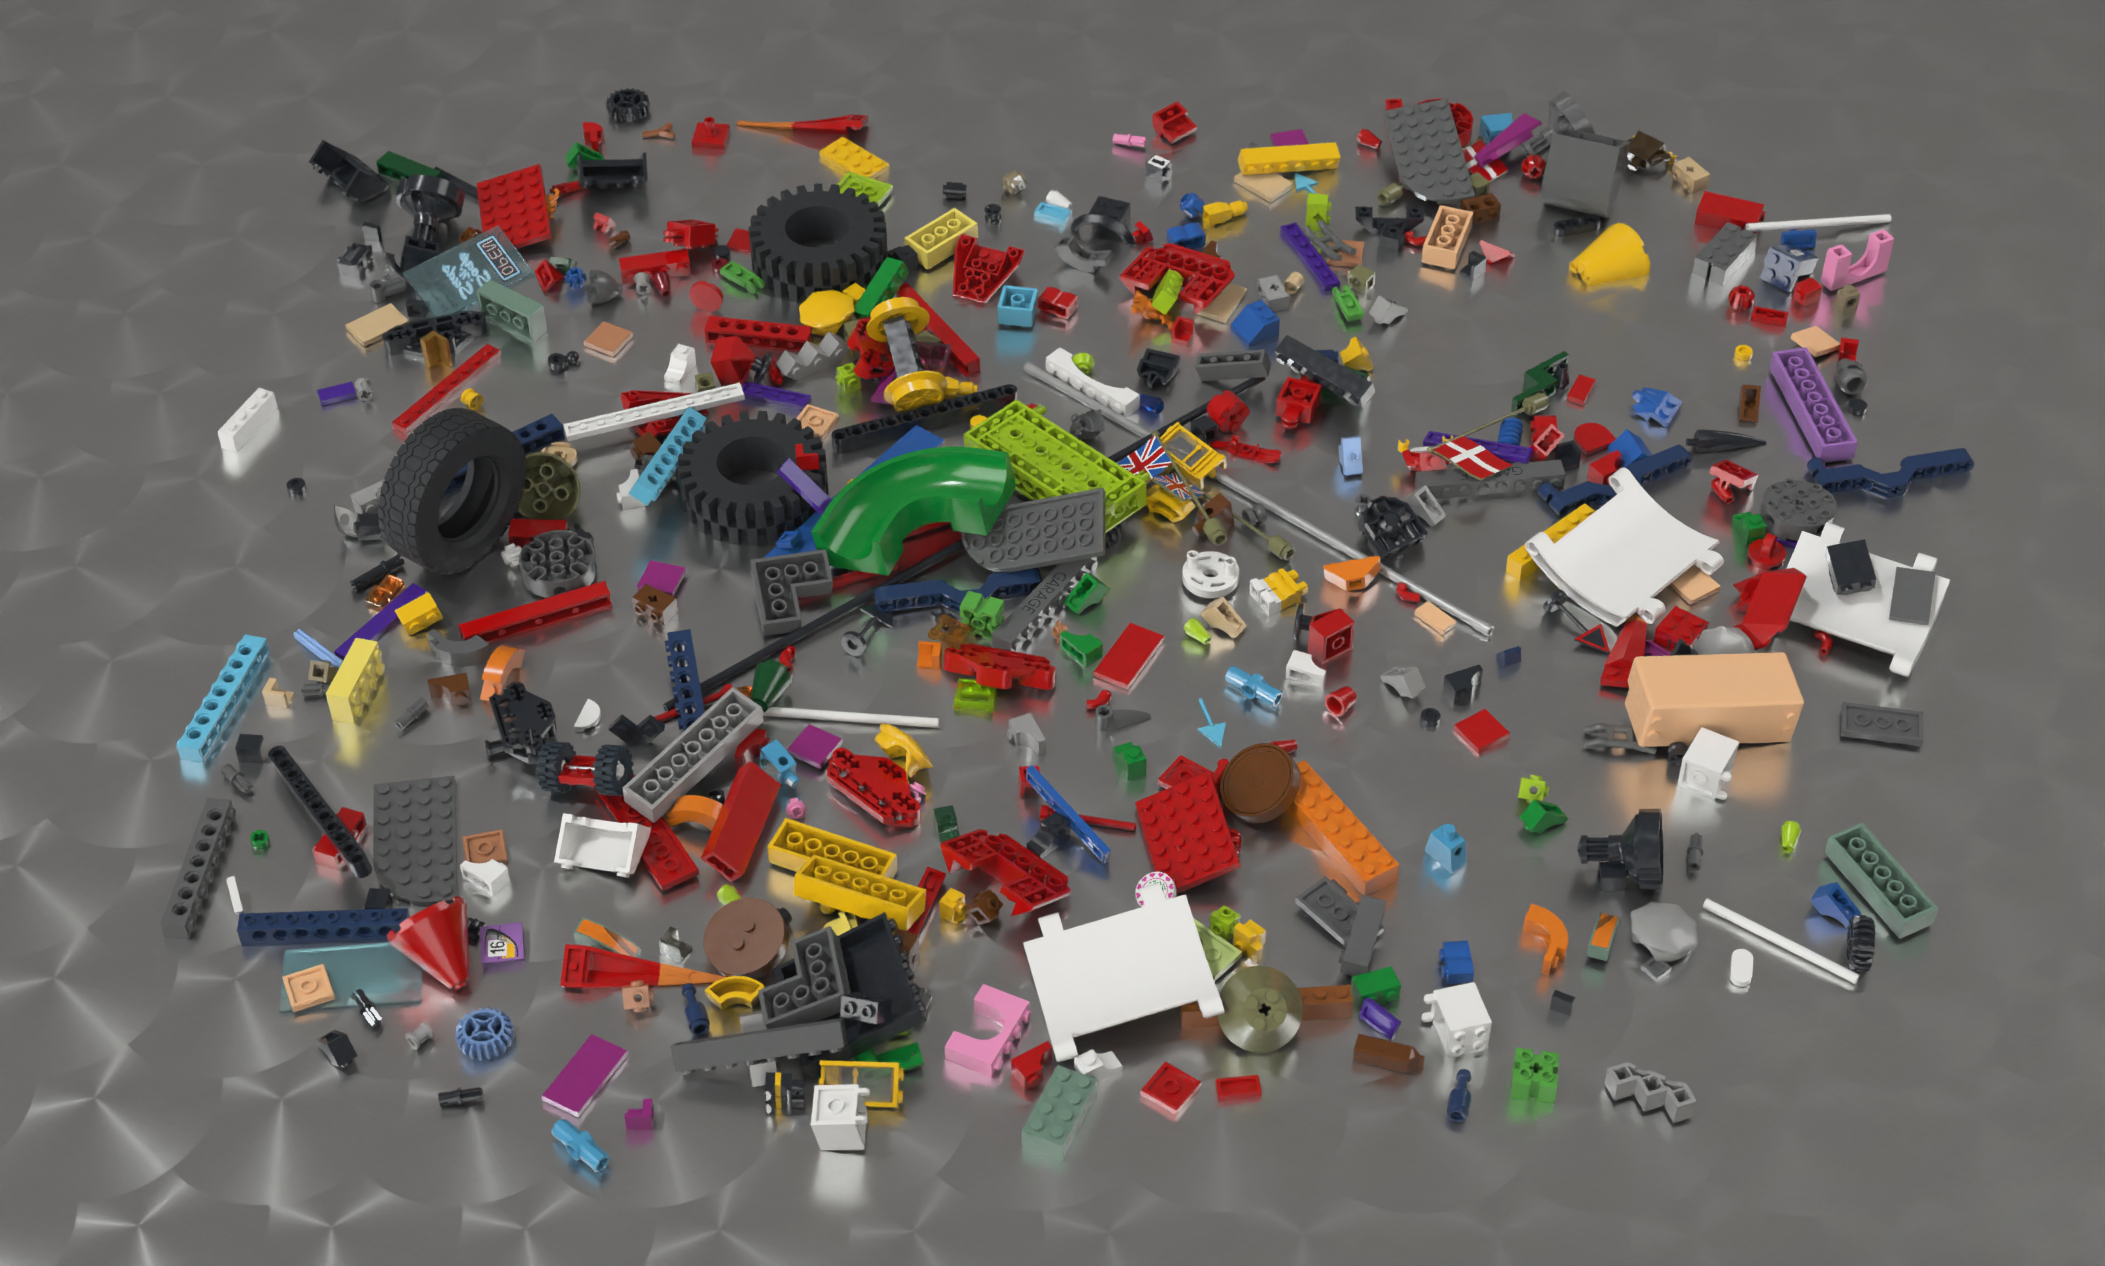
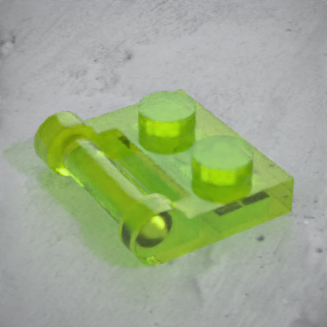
[953,678,997,713]

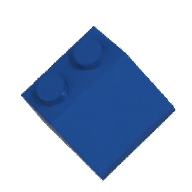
[1231,300,1280,346]

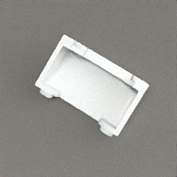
[554,813,651,878]

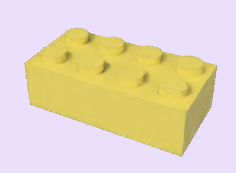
[904,208,978,269]
[326,638,385,724]

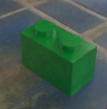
[1351,966,1401,1009]

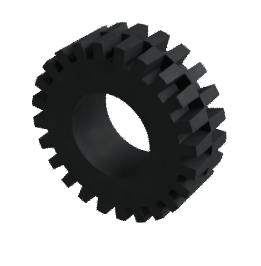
[749,184,888,302]
[678,411,829,546]

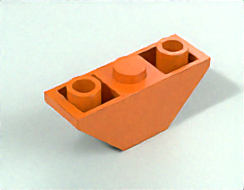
[1323,556,1381,591]

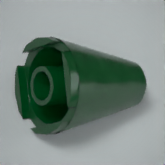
[750,660,793,713]

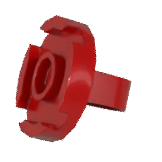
[1747,533,1786,570]

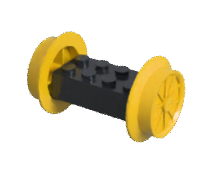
[867,297,947,413]

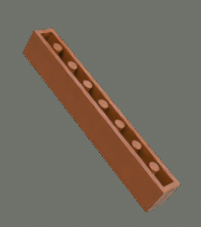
[1179,985,1353,1028]

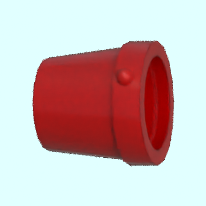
[1325,686,1357,717]

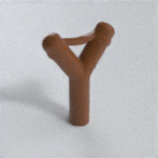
[642,122,676,139]

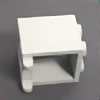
[1678,727,1739,800]
[1421,982,1492,1057]
[811,1084,870,1151]

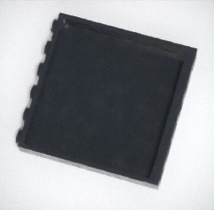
[773,912,927,1078]

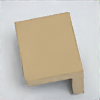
[262,678,294,709]

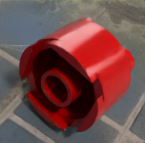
[1206,390,1250,433]

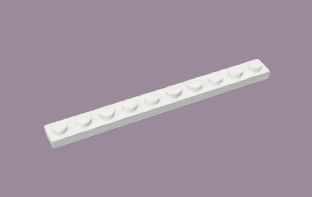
[563,383,745,441]

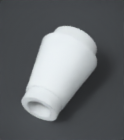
[1046,190,1072,209]

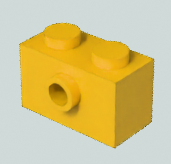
[395,592,443,636]

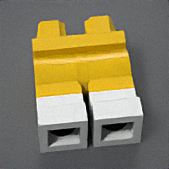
[1250,568,1308,616]

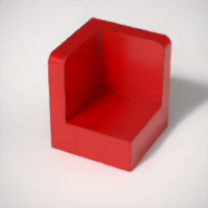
[1171,316,1194,347]
[1837,337,1859,363]
[795,444,819,470]
[1018,766,1040,797]

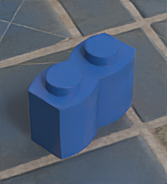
[1166,223,1206,249]
[1438,940,1474,984]

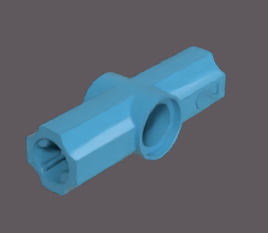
[1225,666,1283,707]
[551,1119,610,1172]

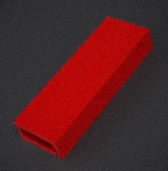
[701,761,781,882]

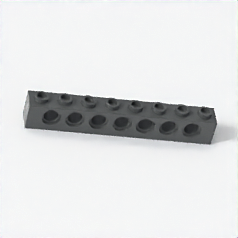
[160,798,236,939]

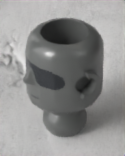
[1835,358,1868,395]

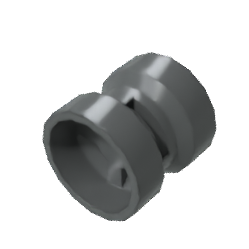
[1242,504,1267,526]

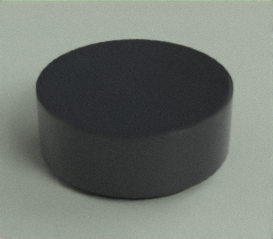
[713,245,730,259]
[1848,399,1867,415]
[287,478,306,495]
[1420,708,1441,727]

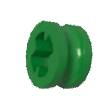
[250,830,270,849]

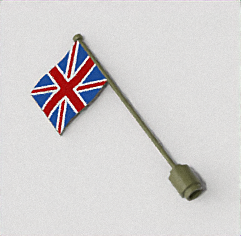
[1117,430,1228,545]
[1153,468,1295,560]

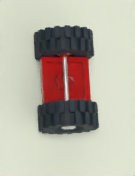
[536,741,634,796]

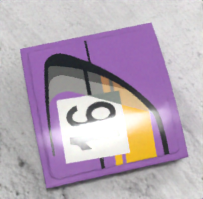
[480,922,525,966]

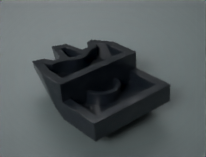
[1137,348,1181,388]

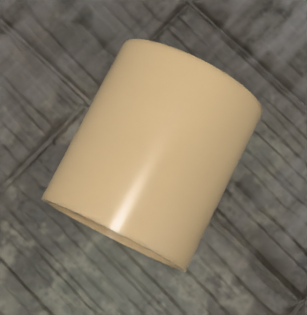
[1284,272,1304,294]

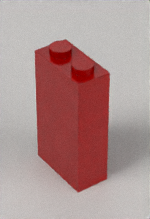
[1695,191,1766,234]

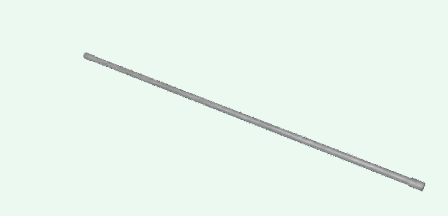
[1024,362,1494,636]

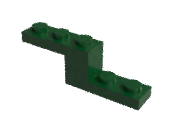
[1511,351,1569,415]

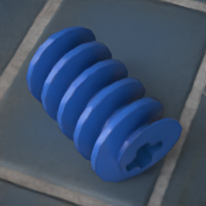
[1497,418,1523,446]

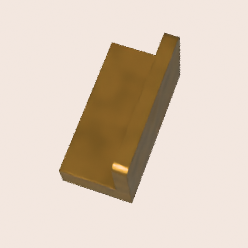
[420,330,452,369]

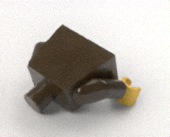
[1627,131,1677,172]

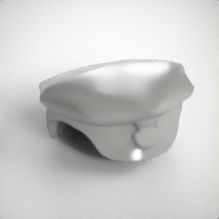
[1693,626,1755,655]
[1630,902,1698,962]

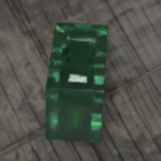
[933,805,960,845]

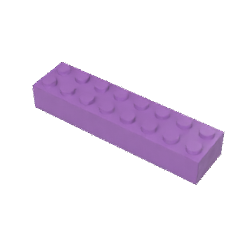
[1770,347,1858,463]

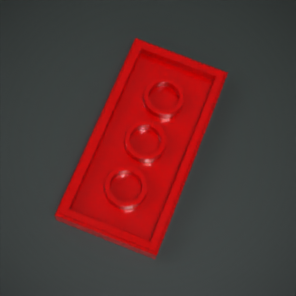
[1094,622,1164,690]

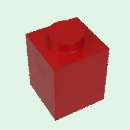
[1793,277,1823,307]

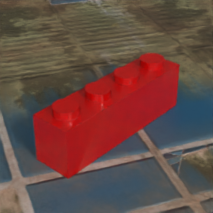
[619,249,691,284]

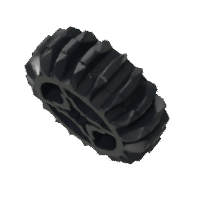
[606,88,650,123]
[1846,915,1876,972]

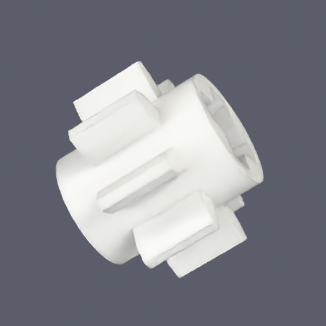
[501,543,522,567]

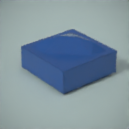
[776,531,802,548]

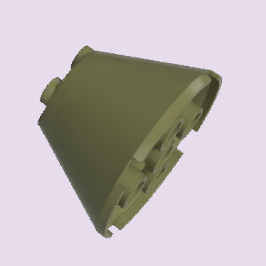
[517,452,581,520]
[1217,966,1303,1053]

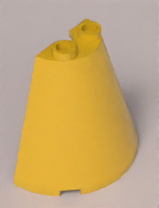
[1569,223,1650,286]

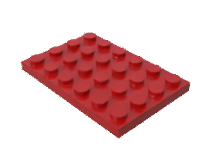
[476,164,552,252]
[1135,771,1242,894]

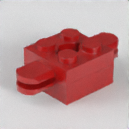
[663,219,719,249]
[1276,375,1322,429]

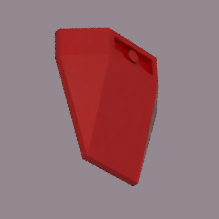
[953,234,1025,304]
[621,390,709,438]

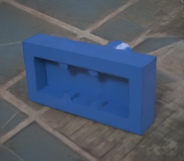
[1780,229,1817,249]

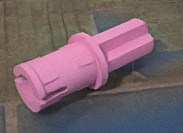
[1113,134,1146,147]

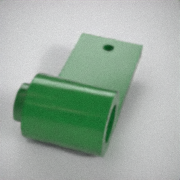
[854,1042,924,1082]

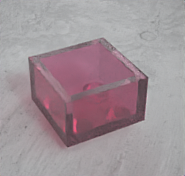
[916,341,952,377]

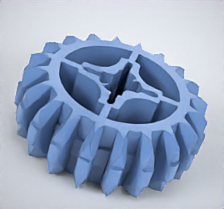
[455,1006,514,1061]

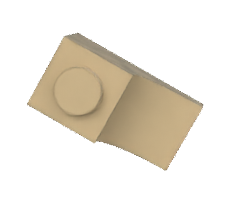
[1200,597,1247,639]

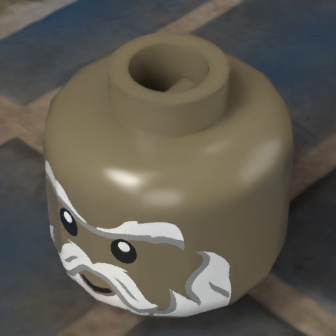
[1001,170,1027,195]

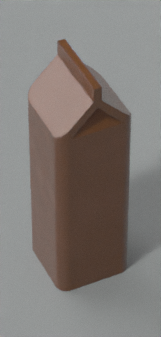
[1353,1034,1425,1074]

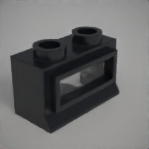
[337,242,374,279]

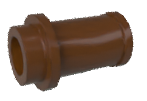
[608,230,631,249]

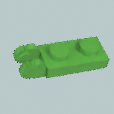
[720,261,765,294]
[1332,285,1364,321]

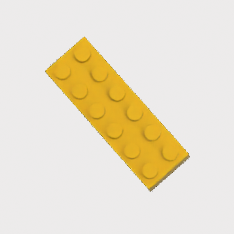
[767,818,898,879]
[794,855,926,931]

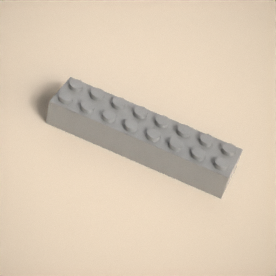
[622,687,763,823]

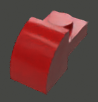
[583,122,605,153]

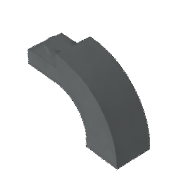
[1054,235,1114,272]
[427,629,491,667]

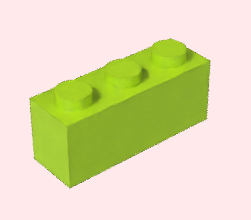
[1151,269,1184,315]

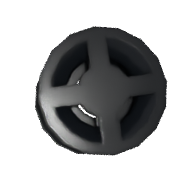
[985,204,1002,225]
[1668,742,1688,767]

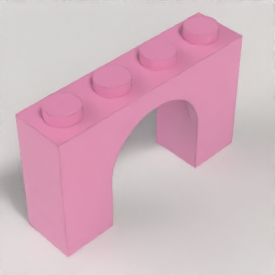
[1821,229,1894,291]
[945,984,1031,1077]

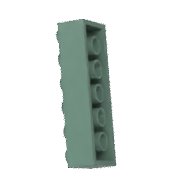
[1824,823,1938,939]

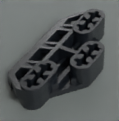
[382,310,488,357]
[489,682,557,765]

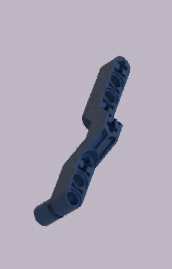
[1537,445,1693,518]
[1807,448,1974,498]
[874,567,1042,614]

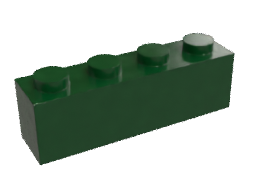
[376,151,442,183]

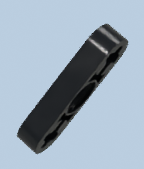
[1553,215,1601,237]

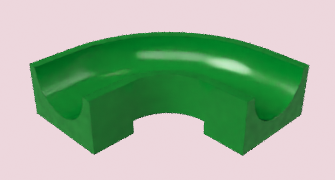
[811,447,1016,576]

